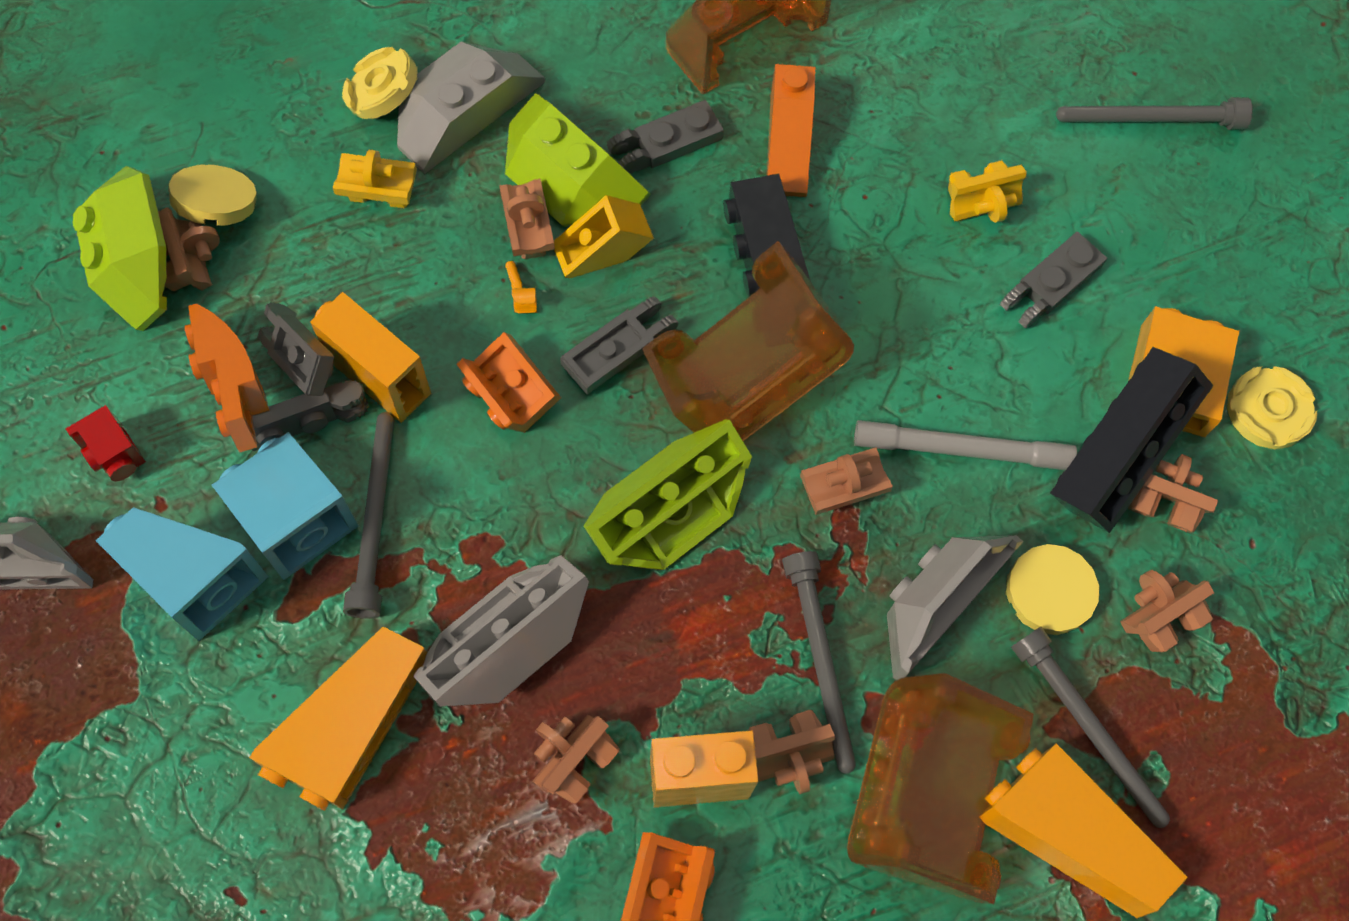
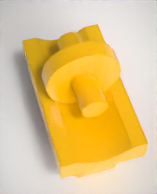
[333,150,417,208]
[948,160,1027,223]

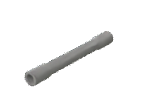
[854,420,1077,470]

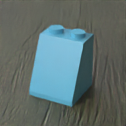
[212,432,358,580]
[95,507,269,641]

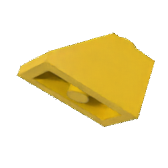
[554,195,654,278]

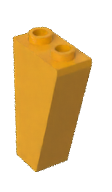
[249,627,427,811]
[979,743,1188,918]

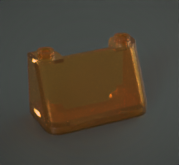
[666,0,832,94]
[642,241,854,441]
[847,673,1034,904]

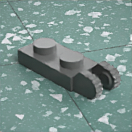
[607,99,724,174]
[1000,231,1108,328]
[560,296,679,395]
[257,302,335,396]
[252,379,369,451]

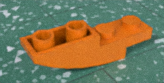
[185,304,270,453]

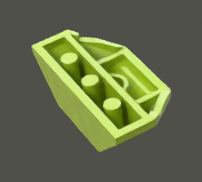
[505,93,651,227]
[73,166,167,331]
[583,419,752,570]

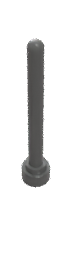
[1056,97,1252,130]
[343,412,394,619]
[782,551,856,774]
[1011,626,1170,828]

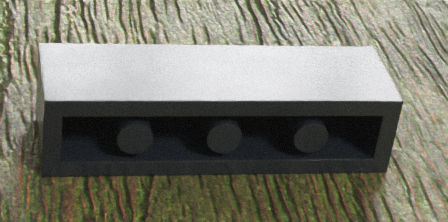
[723,174,821,347]
[1050,347,1214,533]

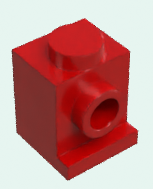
[65,405,146,482]

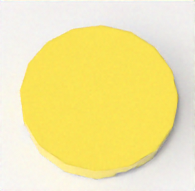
[342,47,418,119]
[169,165,257,226]
[1227,366,1317,449]
[1006,544,1099,635]

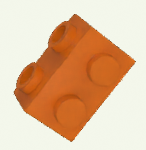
[457,332,561,433]
[621,832,715,921]

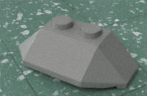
[397,42,545,174]
[0,517,93,590]
[887,535,1023,683]
[414,555,589,706]

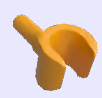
[505,261,537,314]

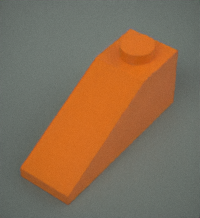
[767,64,816,197]

